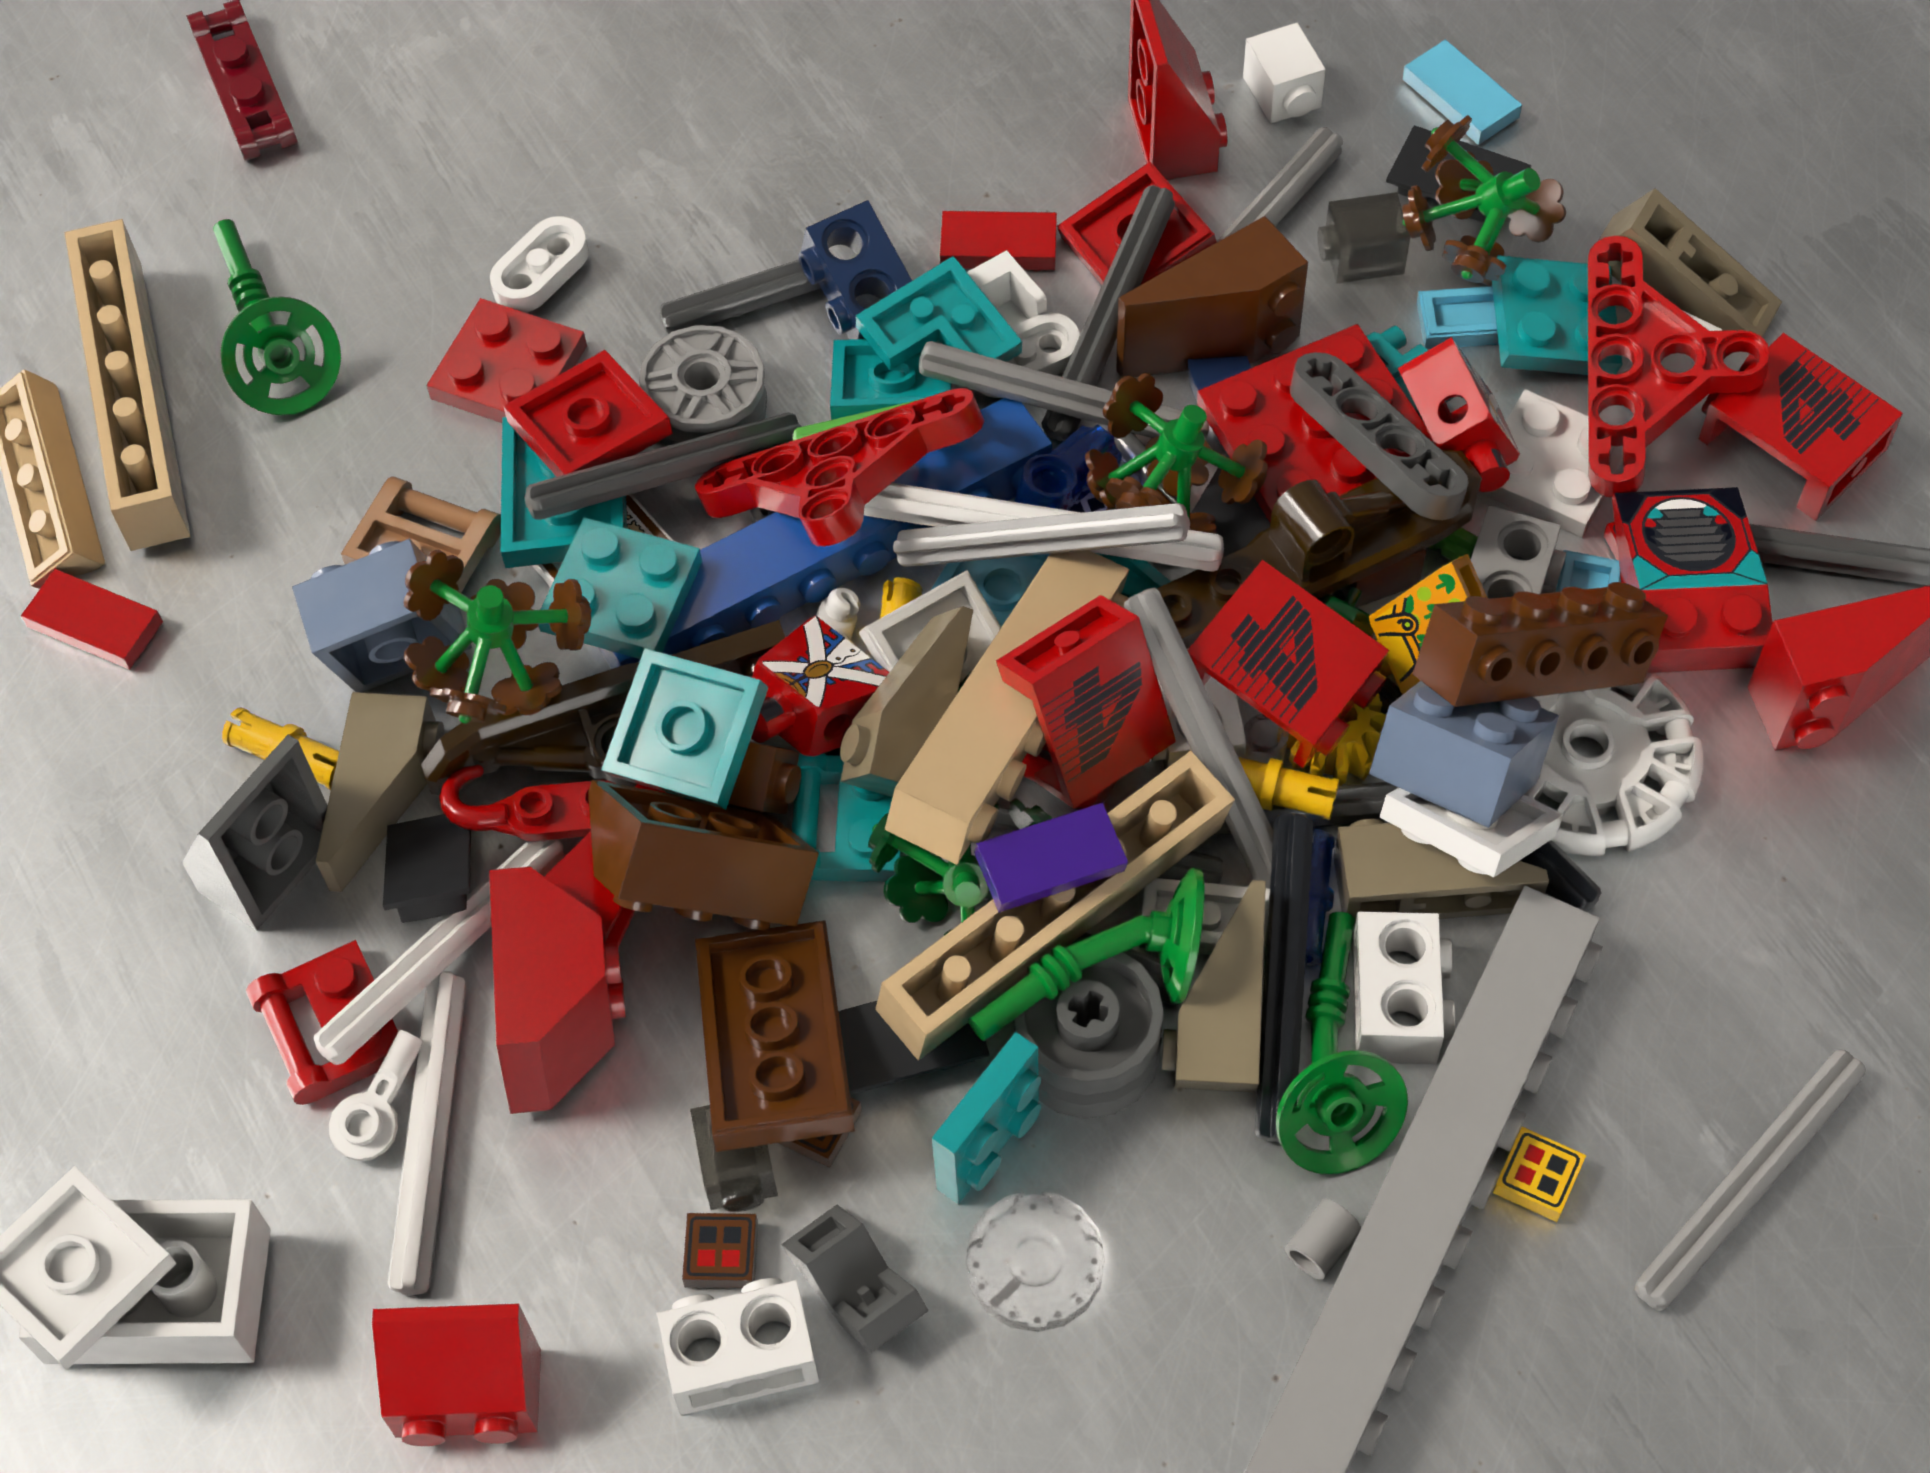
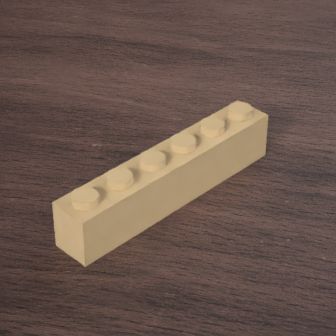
[64,219,191,551]
[885,550,1129,865]
[875,751,1235,1061]

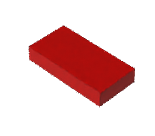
[940,211,1057,270]
[21,569,163,670]

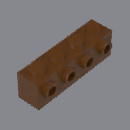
[1413,582,1668,707]

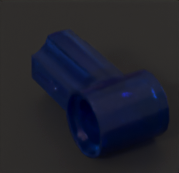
[1014,424,1123,511]

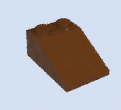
[1116,216,1308,378]

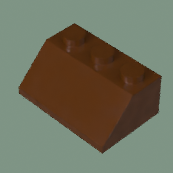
[588,780,819,930]

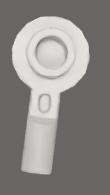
[329,1030,424,1161]

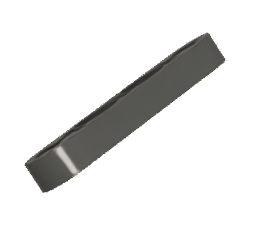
[1290,352,1469,520]

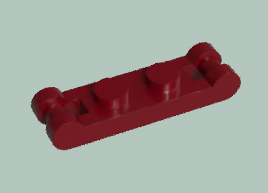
[186,0,298,161]

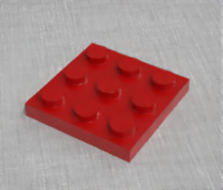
[1197,324,1435,523]

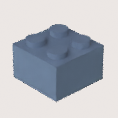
[292,538,472,693]
[1369,681,1559,828]

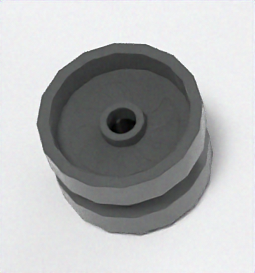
[1013,947,1164,1119]

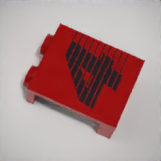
[1698,332,1903,521]
[1187,560,1389,768]
[996,595,1176,809]

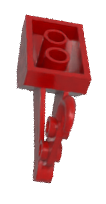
[439,765,667,1114]

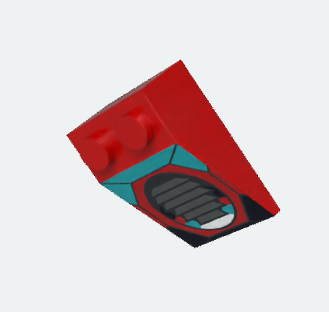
[1612,487,1773,673]

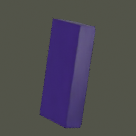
[974,803,1128,913]

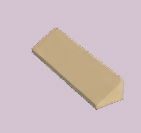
[0,369,105,588]

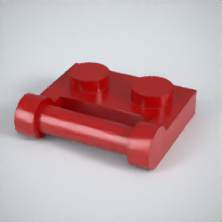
[246,940,399,1105]

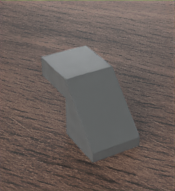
[781,1204,929,1353]

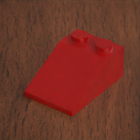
[1128,0,1228,180]
[1747,585,1930,751]

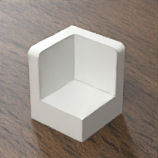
[967,250,1047,327]

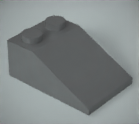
[182,734,328,931]

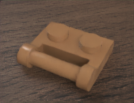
[341,476,501,593]

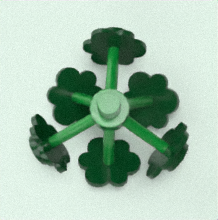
[868,798,1053,936]

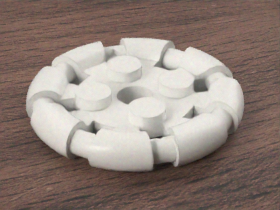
[1524,673,1704,856]

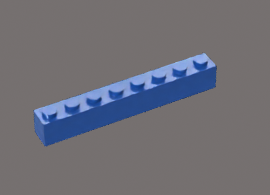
[598,398,1052,669]

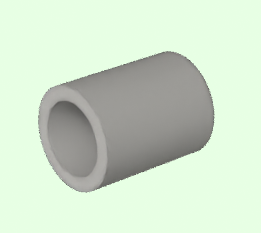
[1284,1199,1361,1279]

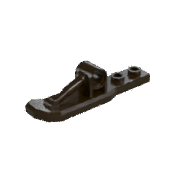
[1156,449,1482,649]
[421,620,785,795]

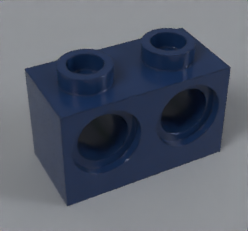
[798,200,912,339]

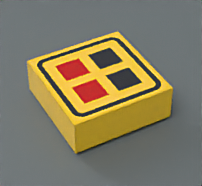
[1493,1127,1586,1222]

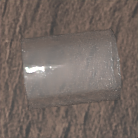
[1244,714,1289,768]

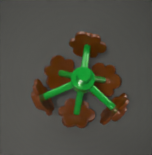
[1402,115,1566,286]
[1085,373,1268,534]
[403,550,591,724]

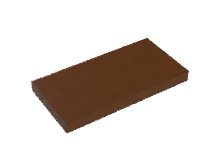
[695,920,855,1152]

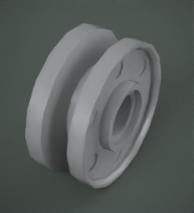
[639,325,767,446]

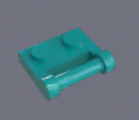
[792,751,902,882]

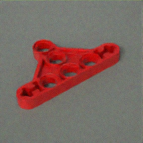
[1588,235,1770,498]
[695,388,984,547]

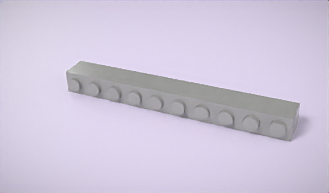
[1245,885,1603,1473]

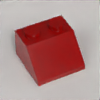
[372,1304,541,1446]

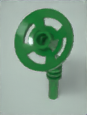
[213,219,341,415]
[968,868,1205,1041]
[1276,912,1408,1174]

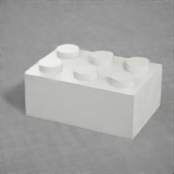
[18,1199,271,1364]

